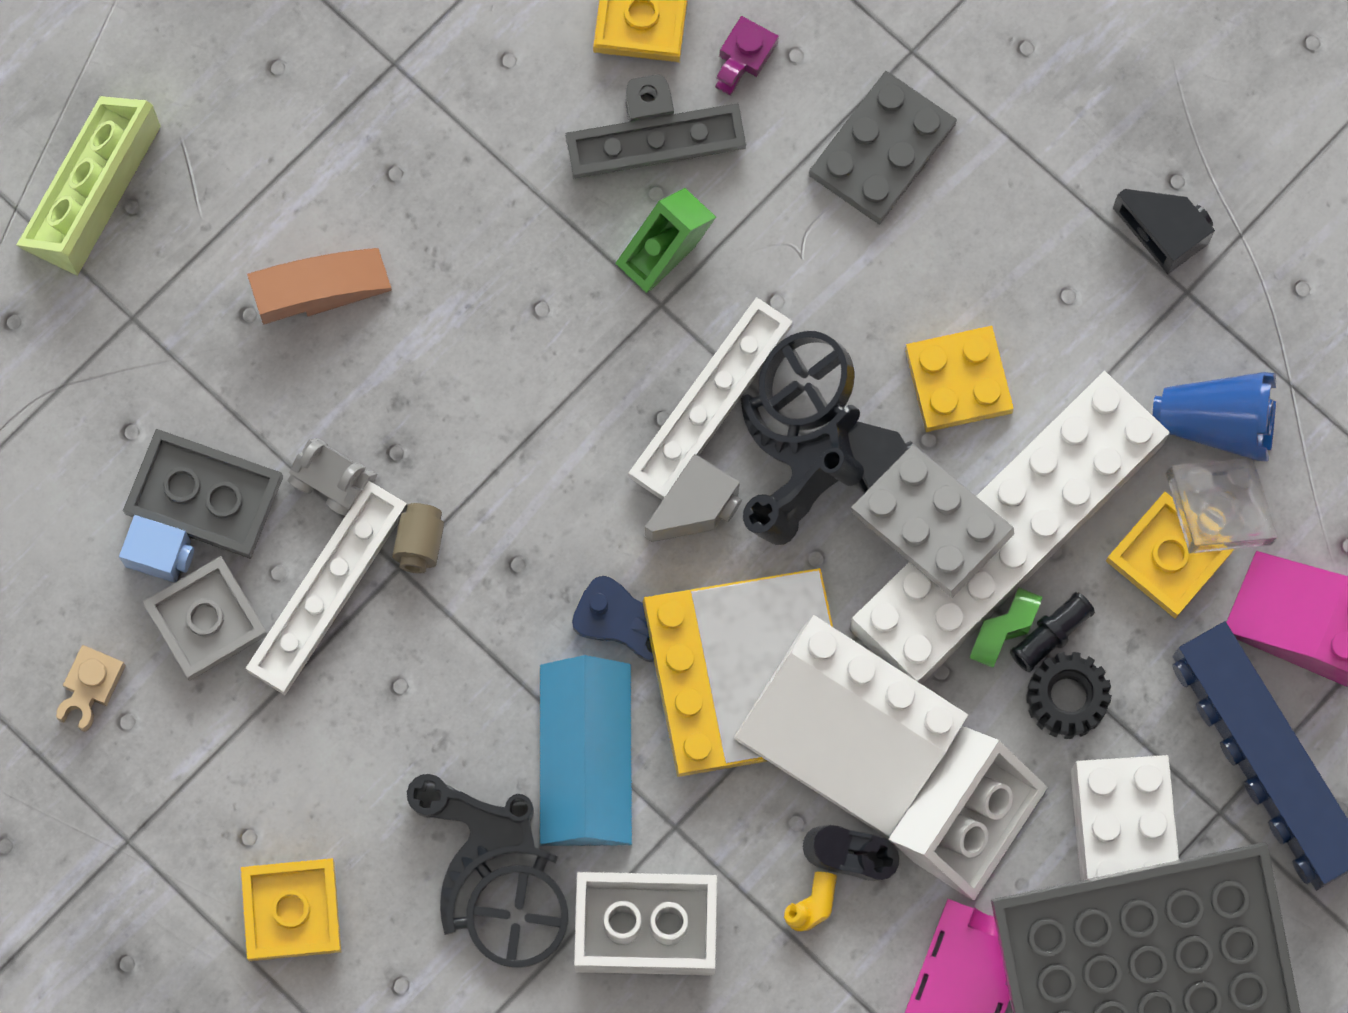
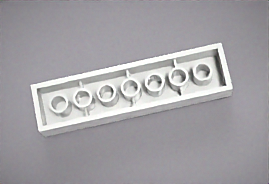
[849,371,1170,684]

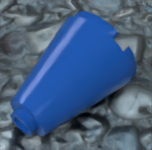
[1152,372,1276,462]

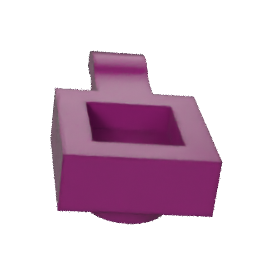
[715,16,779,96]

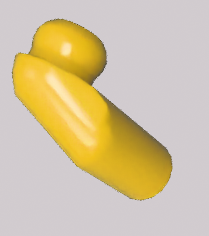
[784,871,837,932]

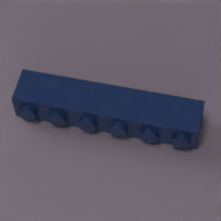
[1172,621,1348,891]

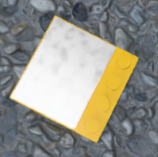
[642,568,833,777]

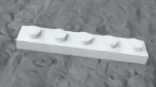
[628,297,793,500]
[245,481,407,695]

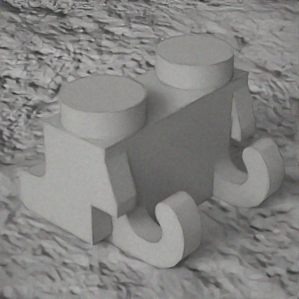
[288,438,378,516]

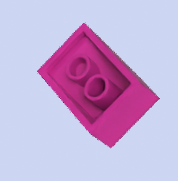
[1226,551,1348,687]

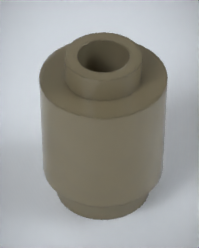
[392,503,444,573]

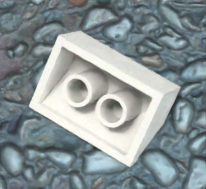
[888,726,1048,901]

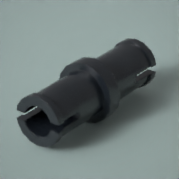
[1010,592,1095,672]

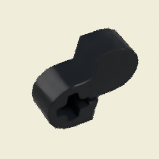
[803,825,900,881]

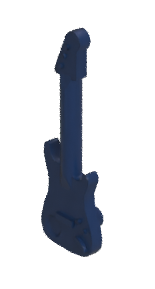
[572,576,654,662]

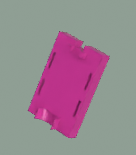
[905,899,1010,1013]

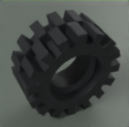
[1026,652,1112,739]

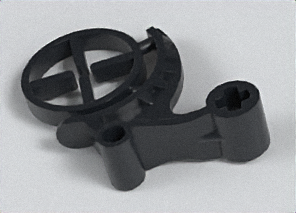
[741,331,864,545]
[407,774,569,968]

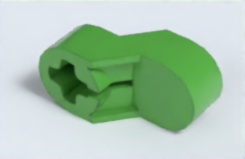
[969,587,1043,668]

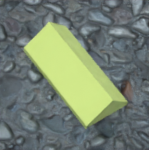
[17,96,161,276]

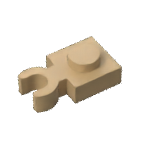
[56,645,126,732]

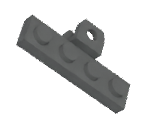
[566,74,746,179]

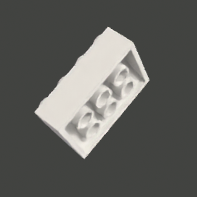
[733,615,968,838]

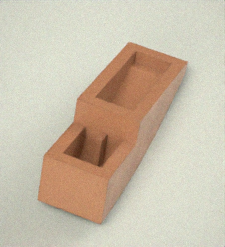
[247,248,392,325]

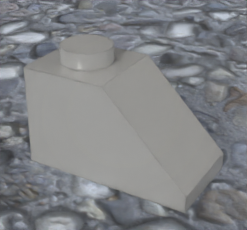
[645,454,742,542]

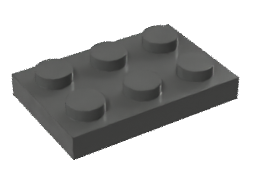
[809,70,957,225]
[123,429,283,559]

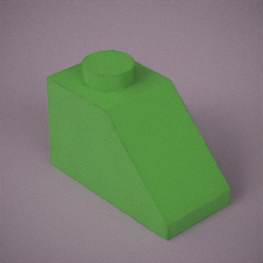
[615,188,716,293]

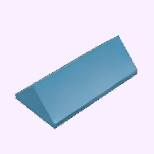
[540,655,632,846]

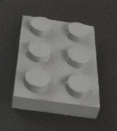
[851,445,1015,598]

